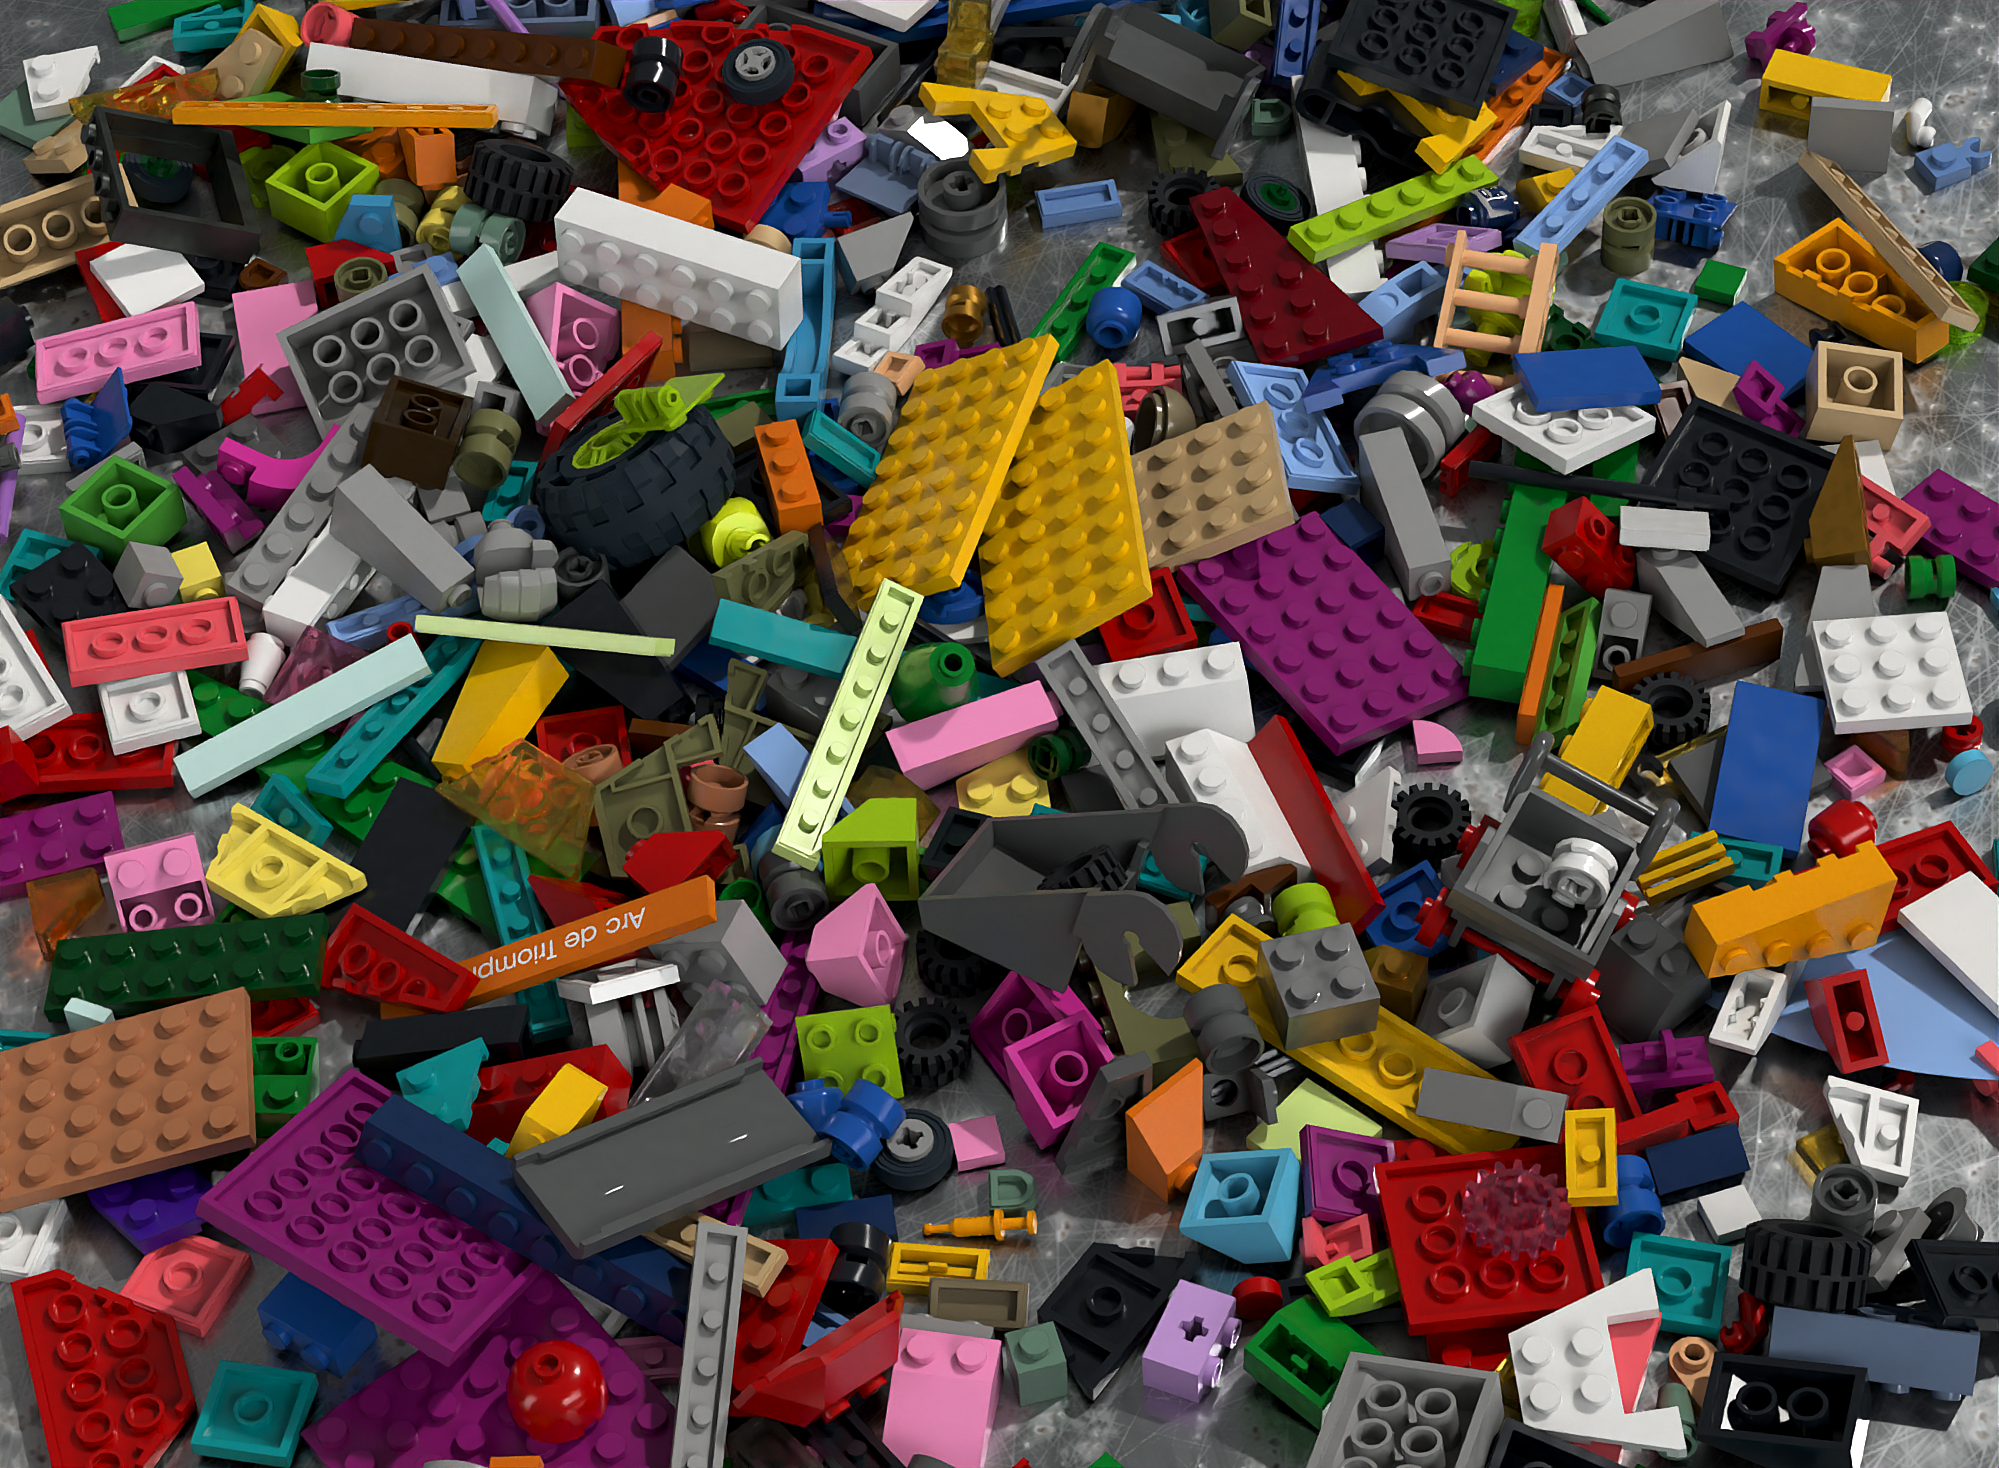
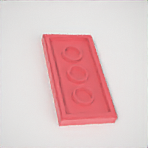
[61,596,249,688]

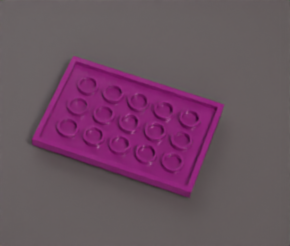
[1176,511,1471,756]

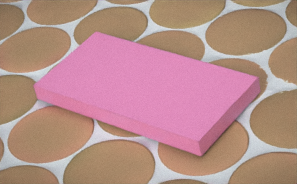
[232,279,319,415]
[35,301,202,405]

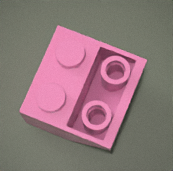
[103,831,216,933]

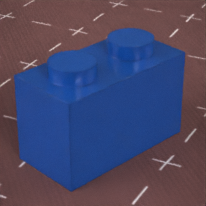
[257,1271,378,1379]

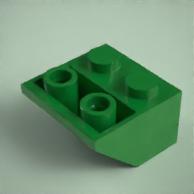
[252,1037,319,1138]
[1243,1294,1385,1431]

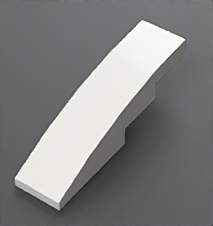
[832,256,952,376]
[1709,959,1808,1055]

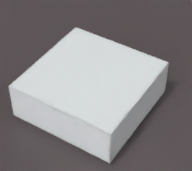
[1697,1184,1762,1245]

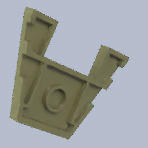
[719,657,893,811]
[590,713,755,886]

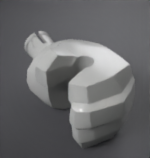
[473,519,559,623]

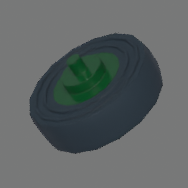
[122,152,194,203]
[1239,173,1311,236]

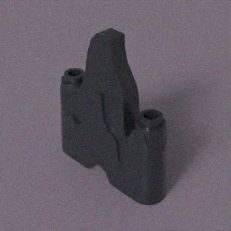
[1295,40,1433,173]

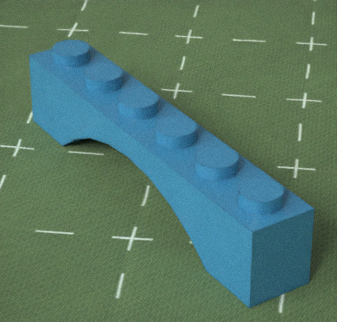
[775,238,838,435]

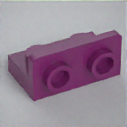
[172,465,265,555]

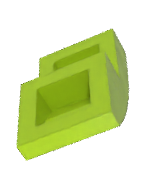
[1305,1248,1400,1317]

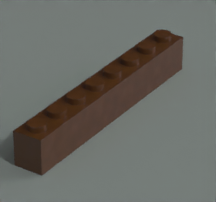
[349,17,627,90]

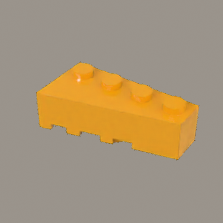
[1682,840,1898,979]

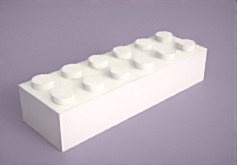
[302,42,558,140]
[554,187,803,351]

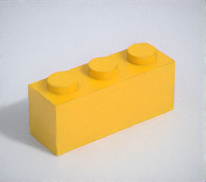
[1759,49,1892,121]
[1538,685,1654,816]

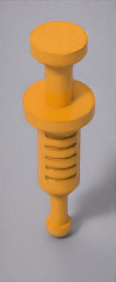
[922,1209,1037,1241]

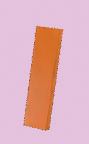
[1515,583,1565,745]

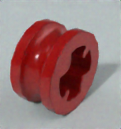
[1941,715,1983,755]

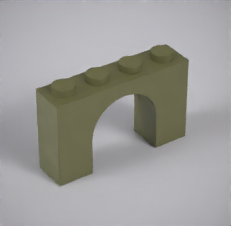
[1076,900,1209,1091]

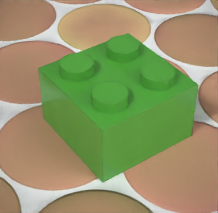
[58,455,188,566]

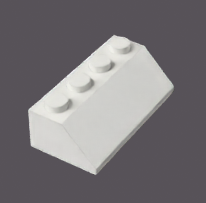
[1067,641,1256,770]
[1165,728,1317,885]

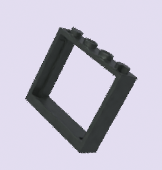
[80,105,262,265]

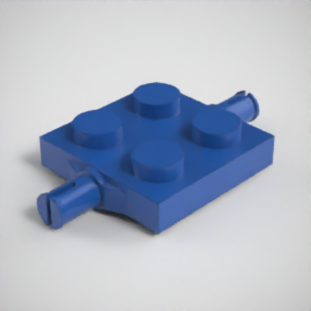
[716,182,852,255]

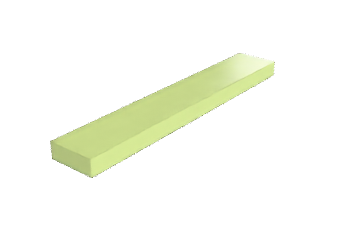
[415,614,675,657]

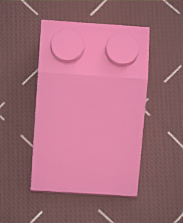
[882,1328,1004,1468]

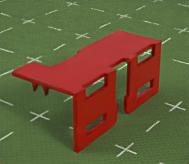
[218,363,284,426]

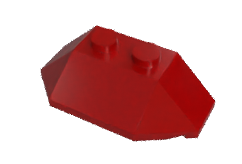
[732,1289,904,1427]

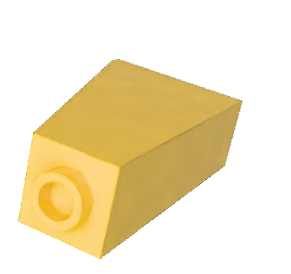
[431,639,569,794]

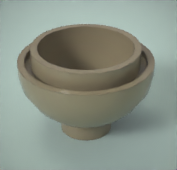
[1133,385,1207,454]

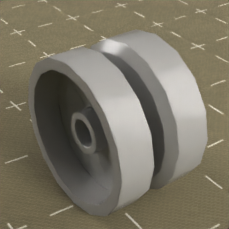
[1354,370,1465,479]

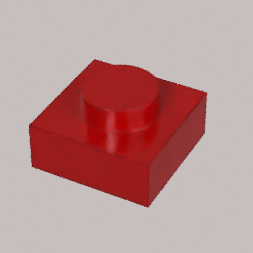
[1674,1080,1740,1135]

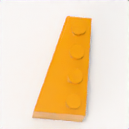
[1773,217,1949,364]

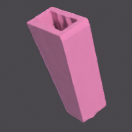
[885,680,1064,796]

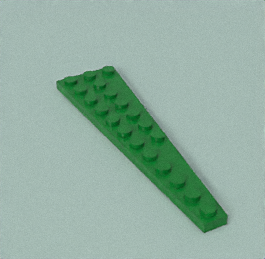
[185,669,599,947]

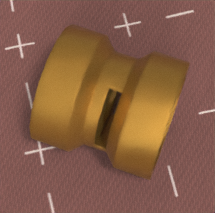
[941,284,987,343]

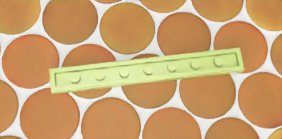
[771,578,924,871]

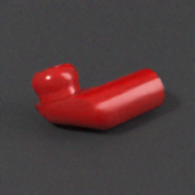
[695,0,751,24]
[1720,1291,1769,1354]

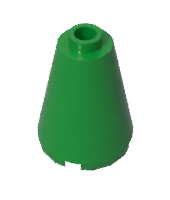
[889,642,979,723]

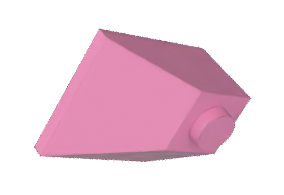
[805,883,909,1013]

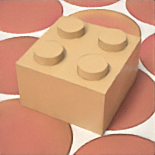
[1806,340,1903,451]

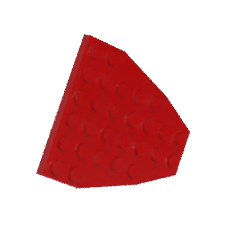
[557,20,874,235]

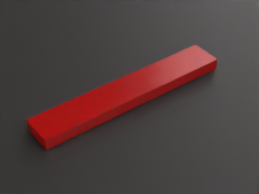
[1247,714,1387,938]

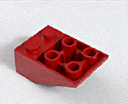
[527,874,657,972]

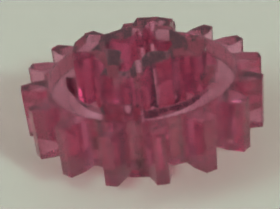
[1461,1159,1572,1261]

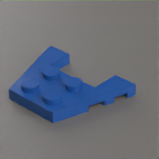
[1301,340,1467,414]

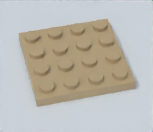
[1131,400,1295,573]

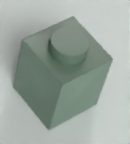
[1005,1321,1069,1407]

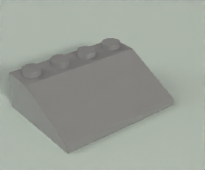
[276,263,477,440]
[1306,1351,1504,1468]

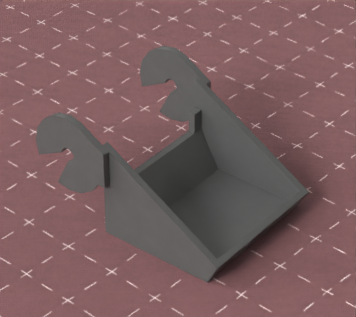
[1060,0,1268,161]
[917,802,1250,994]

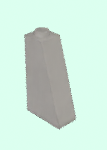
[1573,0,1734,87]
[1359,427,1451,601]
[329,463,475,615]
[1793,565,1876,715]

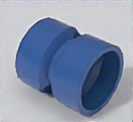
[816,1079,907,1171]
[1597,1155,1666,1248]

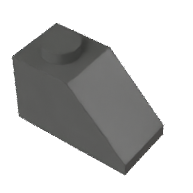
[1155,295,1246,357]

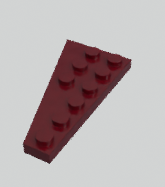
[1188,186,1384,368]

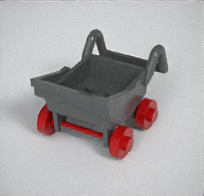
[1414,731,1680,1017]

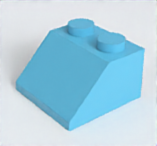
[1179,1148,1305,1264]

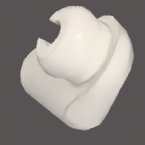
[1905,98,1936,148]

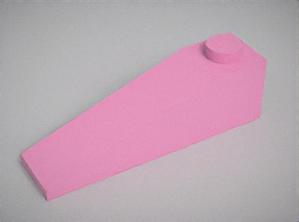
[525,282,621,437]

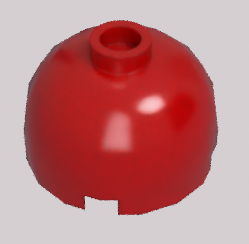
[506,1339,609,1444]

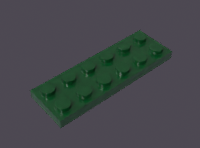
[43,913,330,1022]

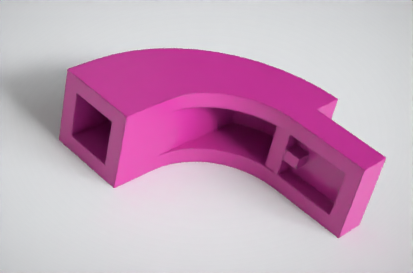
[217,423,341,512]

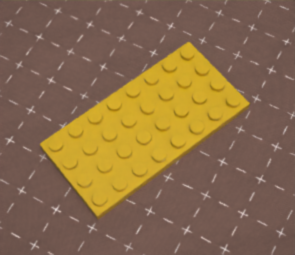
[822,333,1059,616]
[977,358,1153,678]

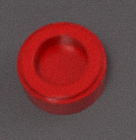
[1232,1276,1283,1320]

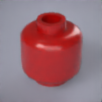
[1807,799,1878,859]

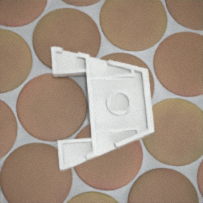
[1508,1268,1687,1458]

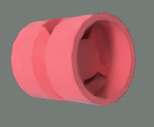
[300,1,363,48]

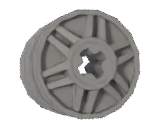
[584,986,684,1090]

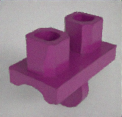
[1744,2,1816,72]
[1618,1029,1714,1099]

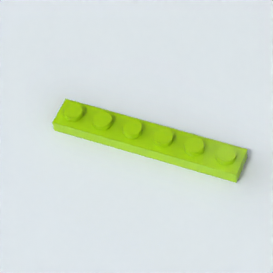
[1287,154,1500,264]

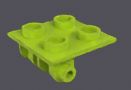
[614,373,725,434]
[795,1004,904,1098]

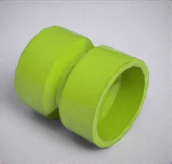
[1272,882,1340,937]

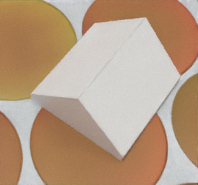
[1651,99,1731,195]

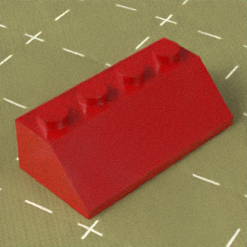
[463,1044,632,1146]

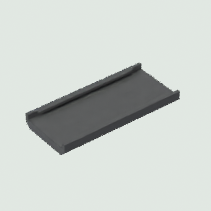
[511,1056,832,1259]

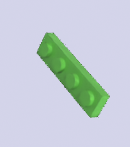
[1531,597,1603,750]

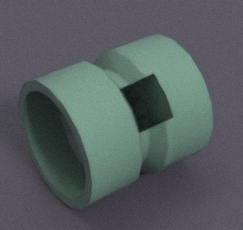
[449,202,526,267]

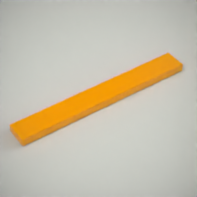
[172,101,499,128]

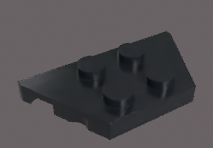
[1037,1242,1201,1401]

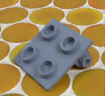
[835,133,938,215]

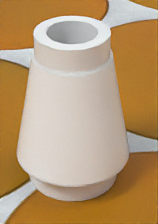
[238,633,286,700]

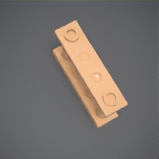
[1421,229,1560,392]

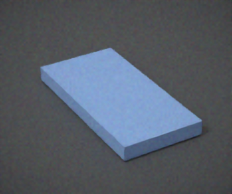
[1225,361,1362,495]

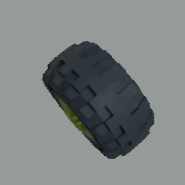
[535,405,736,572]

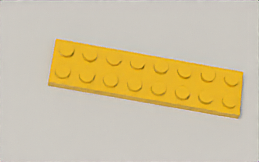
[1175,913,1527,1155]

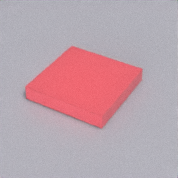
[119,1234,253,1338]

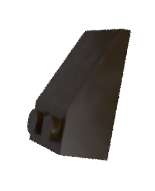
[360,374,474,491]

